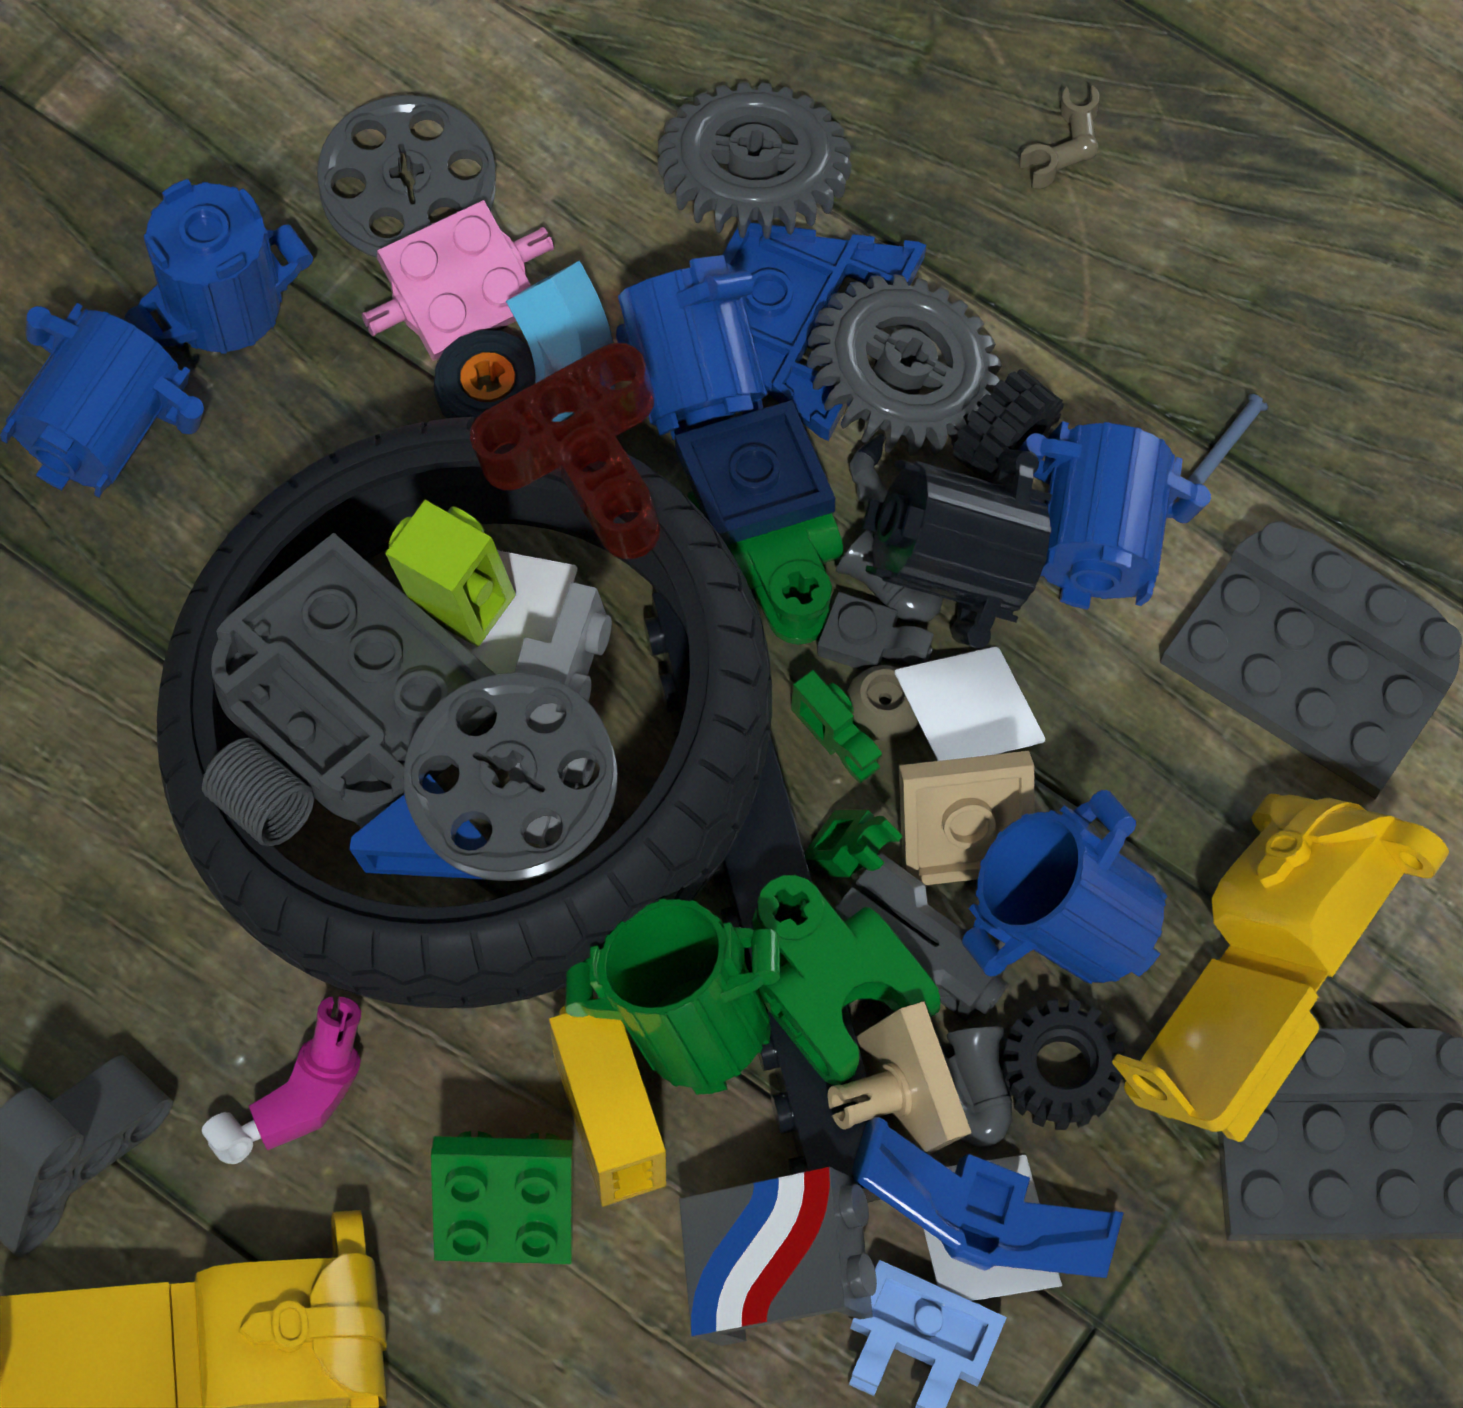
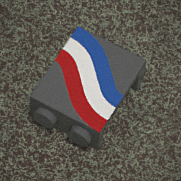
[679,1167,877,1346]

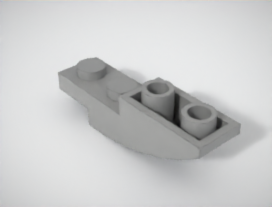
[509,582,612,848]

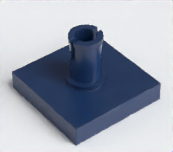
[674,400,836,545]

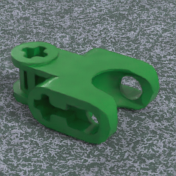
[687,491,844,645]
[751,875,941,1085]

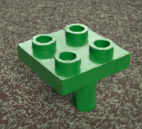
[431,1131,573,1264]

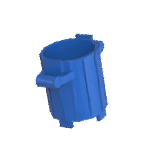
[125,179,314,354]
[616,255,767,440]
[0,303,204,498]
[1017,421,1211,610]
[962,790,1168,984]

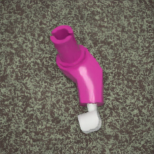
[202,996,361,1164]

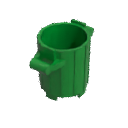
[565,899,780,1095]

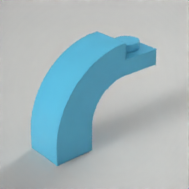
[506,260,616,434]

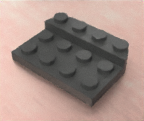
[1160,521,1462,800]
[211,533,497,828]
[1218,1028,1463,1241]

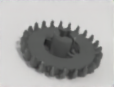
[658,82,852,239]
[807,274,1002,456]

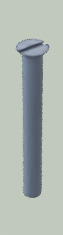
[1174,394,1268,501]

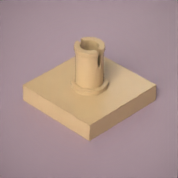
[899,751,1035,885]
[828,1002,972,1155]

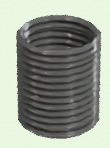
[202,737,314,847]

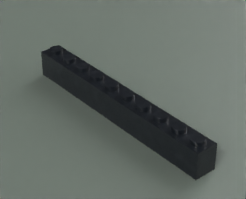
[643,592,881,1203]

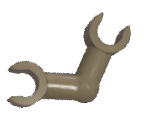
[1020,85,1100,189]

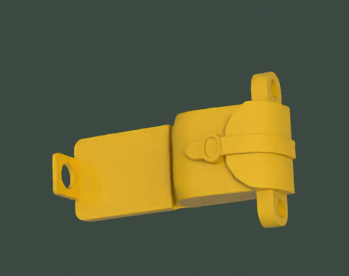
[1112,793,1449,1142]
[0,1210,387,1408]

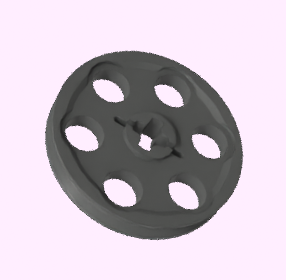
[317,95,496,258]
[403,673,618,881]

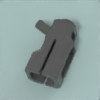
[834,853,1009,1021]

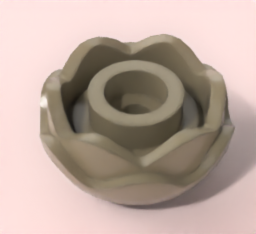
[846,665,918,741]

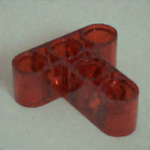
[470,343,660,559]

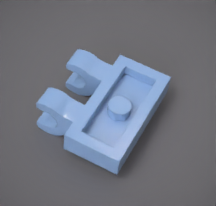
[849,1260,1007,1408]

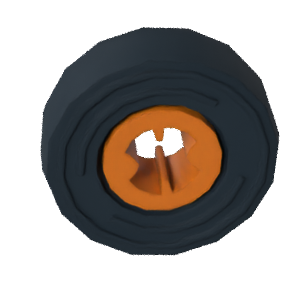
[434,330,536,418]

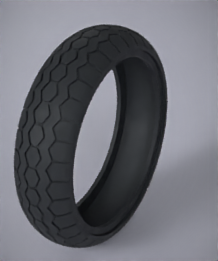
[157,417,772,1008]

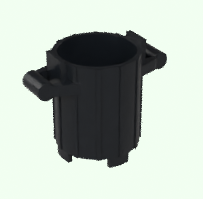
[862,449,1052,648]

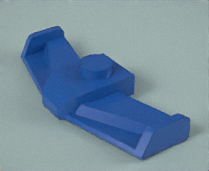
[852,1117,1124,1278]

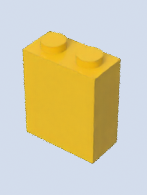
[549,997,666,1207]

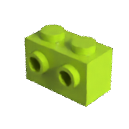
[385,500,516,647]

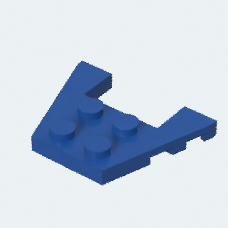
[722,223,927,441]

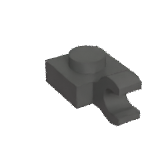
[817,592,934,671]

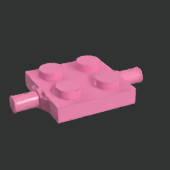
[362,200,554,361]

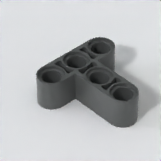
[0,1055,173,1257]

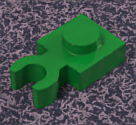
[791,670,882,783]
[804,810,903,877]

